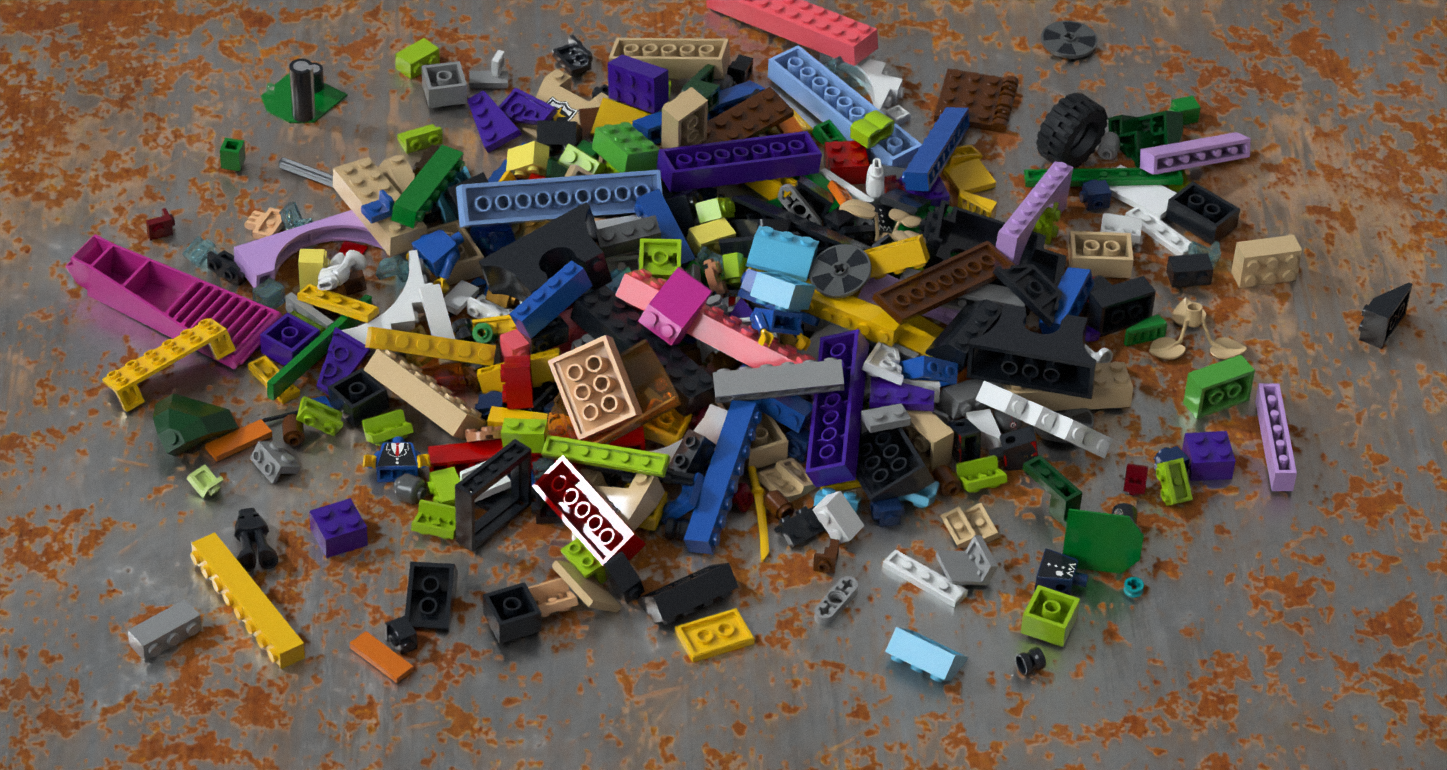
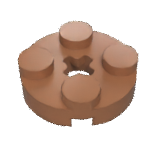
[703,258,729,299]
[464,426,502,442]

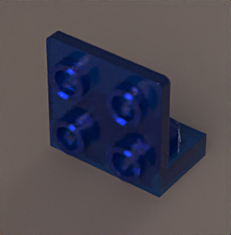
[470,224,516,258]

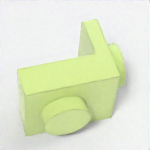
[186,464,224,498]

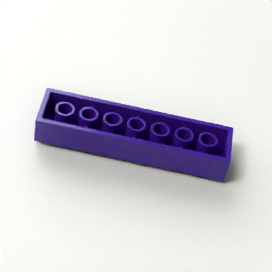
[656,131,822,192]
[805,329,869,487]

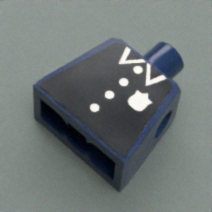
[1034,548,1089,595]

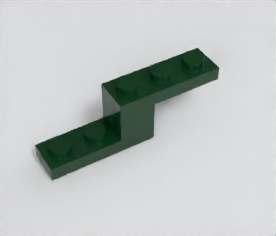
[681,64,720,113]
[1023,455,1083,528]

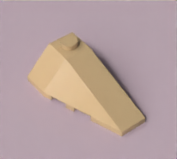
[378,155,431,214]

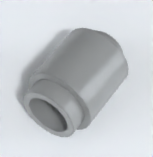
[1098,132,1120,160]

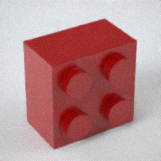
[823,140,870,185]
[500,355,534,409]

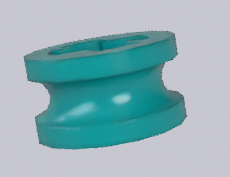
[1124,577,1144,598]

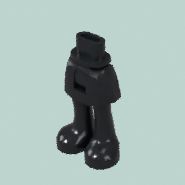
[234,508,279,572]

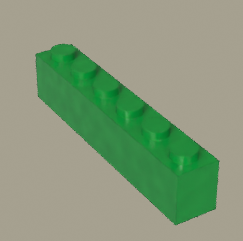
[391,145,465,229]

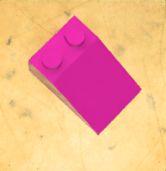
[638,267,713,346]

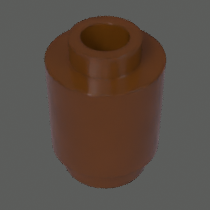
[282,414,305,446]
[932,465,961,496]
[763,490,795,520]

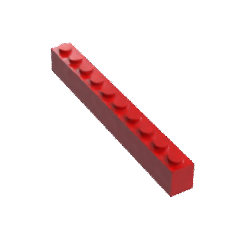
[428,424,646,477]

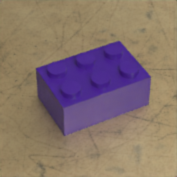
[608,54,669,113]

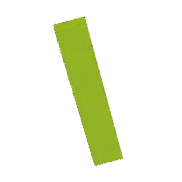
[541,435,670,478]

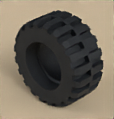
[1036,93,1108,169]

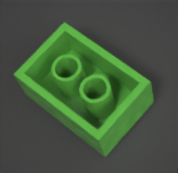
[592,122,659,173]
[1183,355,1255,419]

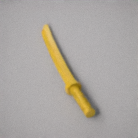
[747,466,769,562]

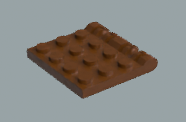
[934,69,1019,133]

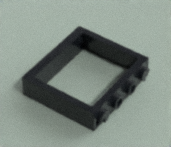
[455,439,531,552]

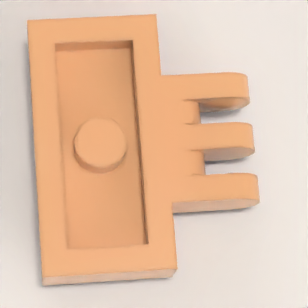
[244,207,289,239]

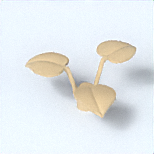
[839,199,926,244]
[1149,297,1247,360]

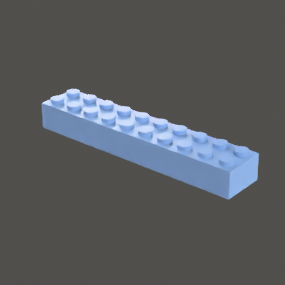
[768,45,922,168]
[456,170,663,228]

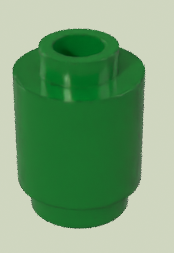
[472,323,498,344]

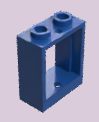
[899,355,958,388]

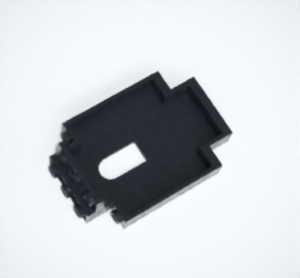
[918,200,1067,316]

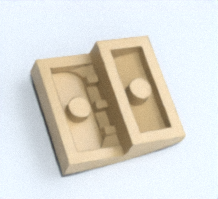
[758,458,816,502]
[940,503,1000,548]

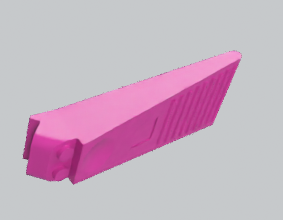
[65,234,282,369]

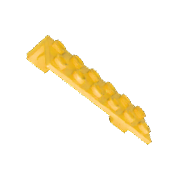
[102,318,236,412]

